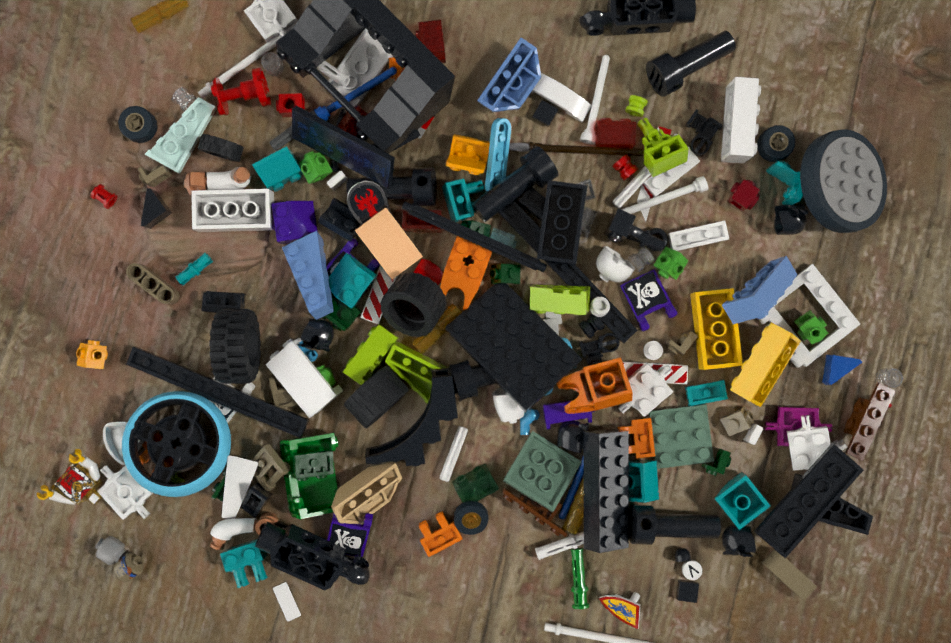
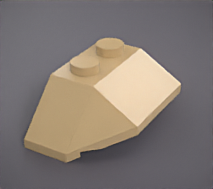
[331,462,402,524]

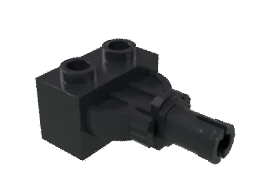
[604,208,666,252]

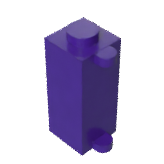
[542,399,595,430]

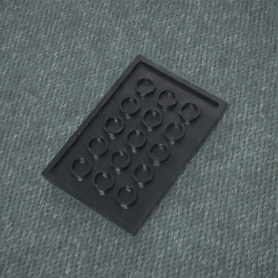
[445,283,582,413]

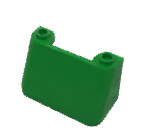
[280,433,338,519]

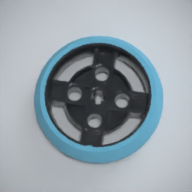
[122,391,231,497]

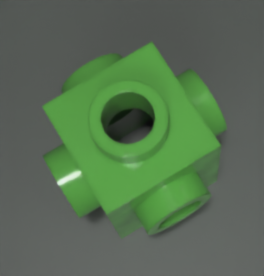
[299,151,333,184]
[653,247,688,280]
[794,310,829,344]

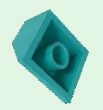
[252,146,303,192]
[328,253,378,309]
[629,460,659,503]
[714,472,770,530]

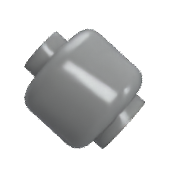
[95,536,126,565]

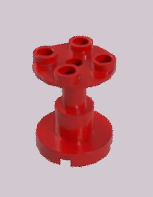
[211,67,271,116]

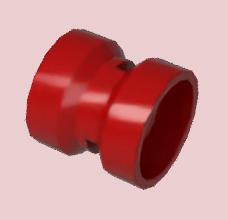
[612,154,639,181]

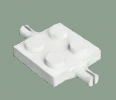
[244,0,298,42]
[618,363,673,417]
[787,415,830,471]
[97,465,153,520]

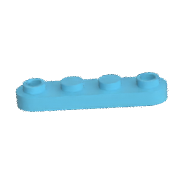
[485,118,511,192]

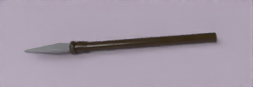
[509,142,643,156]

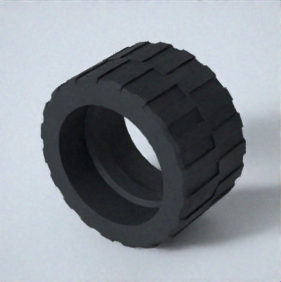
[380,272,447,337]
[344,366,409,429]

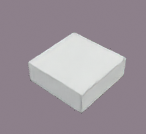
[327,171,348,191]
[743,424,763,445]

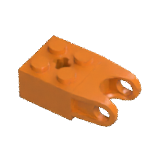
[440,236,493,310]
[557,357,633,414]

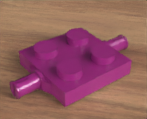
[764,407,832,446]

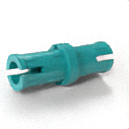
[175,252,213,286]

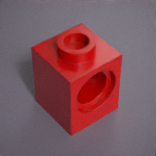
[276,93,305,117]

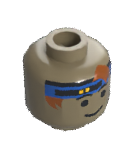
[113,553,143,582]

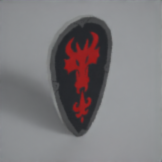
[347,181,391,225]

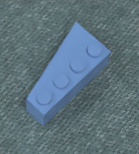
[722,256,797,324]

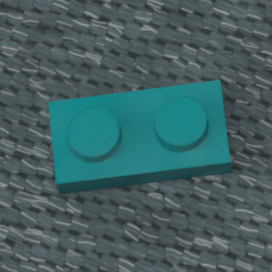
[685,380,728,406]

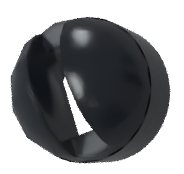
[675,548,691,562]

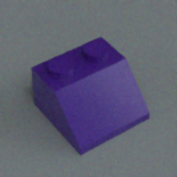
[271,201,318,244]

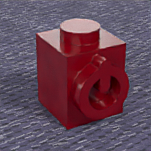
[727,179,760,211]

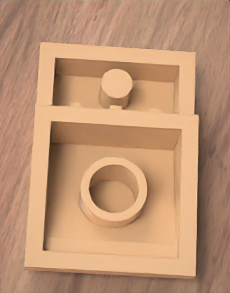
[355,207,423,279]

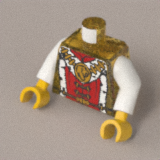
[37,449,102,505]

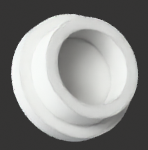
[643,341,663,360]

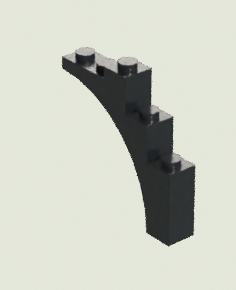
[365,367,458,466]

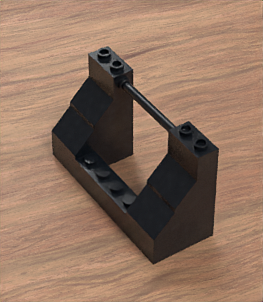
[276,0,455,154]

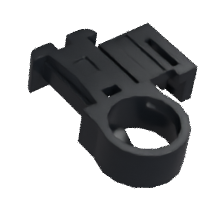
[685,109,723,156]
[579,333,620,366]

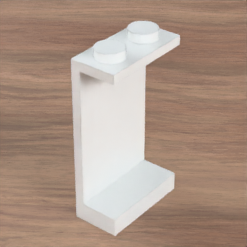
[266,338,343,418]

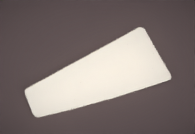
[222,455,258,519]

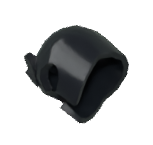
[774,204,809,235]
[301,318,334,352]
[557,420,589,453]
[722,524,756,557]

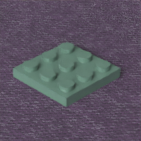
[648,404,714,469]
[503,431,581,512]

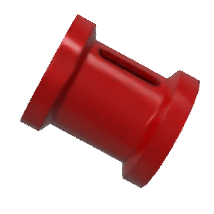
[91,184,118,209]

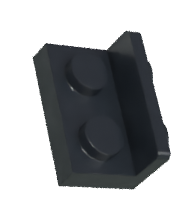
[318,198,361,242]

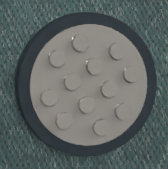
[800,129,887,233]

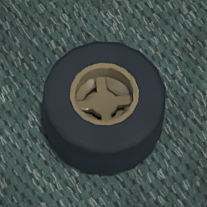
[118,106,158,143]
[757,125,796,162]

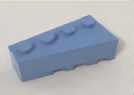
[282,231,334,320]

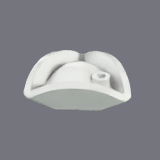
[103,422,144,465]

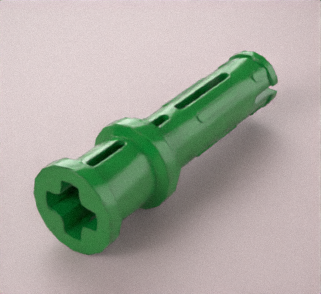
[571,548,590,609]

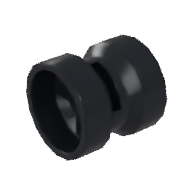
[579,314,605,339]

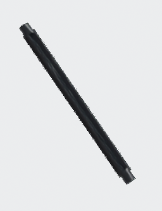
[401,201,547,273]

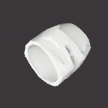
[492,387,524,424]

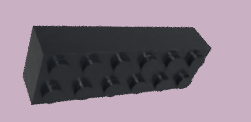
[583,429,629,553]

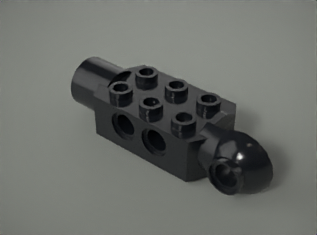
[579,0,696,36]
[255,521,370,591]

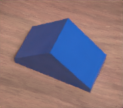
[822,355,862,385]

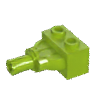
[637,118,689,177]

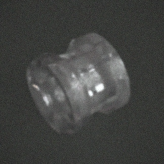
[171,87,196,111]

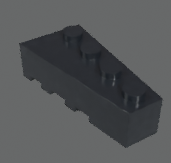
[791,473,873,535]

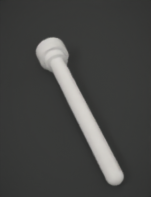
[580,55,610,145]
[621,176,708,214]

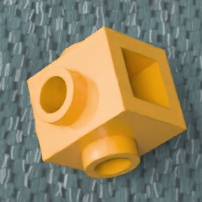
[76,340,108,369]

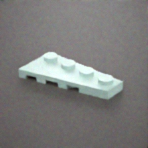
[145,97,217,174]

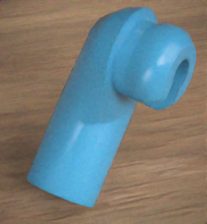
[298,341,318,362]
[520,409,540,435]

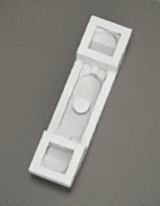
[531,73,592,122]

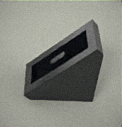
[141,188,172,229]
[240,483,273,518]

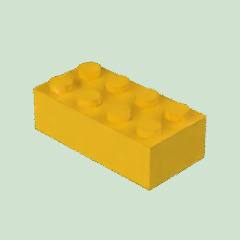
[690,288,743,370]
[730,322,801,407]

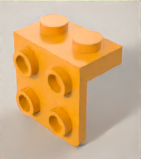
[446,134,490,175]

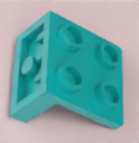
[766,161,803,205]

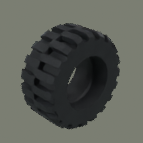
[209,309,261,384]

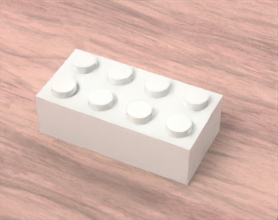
[721,77,761,164]
[192,189,275,232]

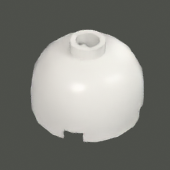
[596,246,635,282]

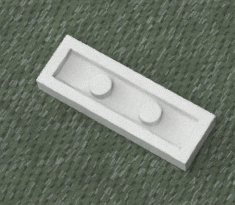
[643,147,700,197]
[668,221,729,251]

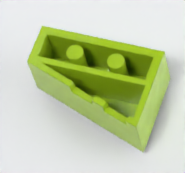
[530,284,590,315]
[343,325,399,385]
[385,341,448,403]

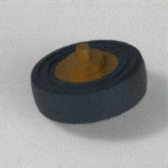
[454,501,489,535]

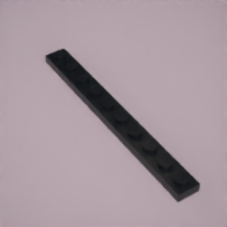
[498,201,638,344]
[126,346,309,438]

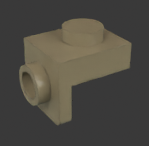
[720,406,754,437]

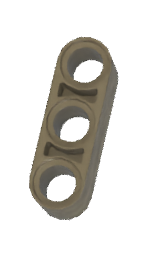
[126,263,180,305]
[762,549,817,601]

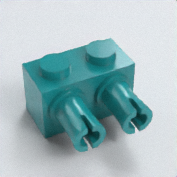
[442,179,484,222]
[220,539,268,588]

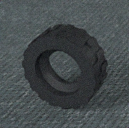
[198,134,244,162]

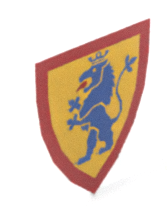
[598,592,640,629]

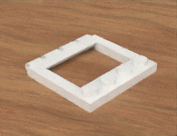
[759,264,860,368]

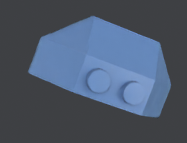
[477,38,541,112]

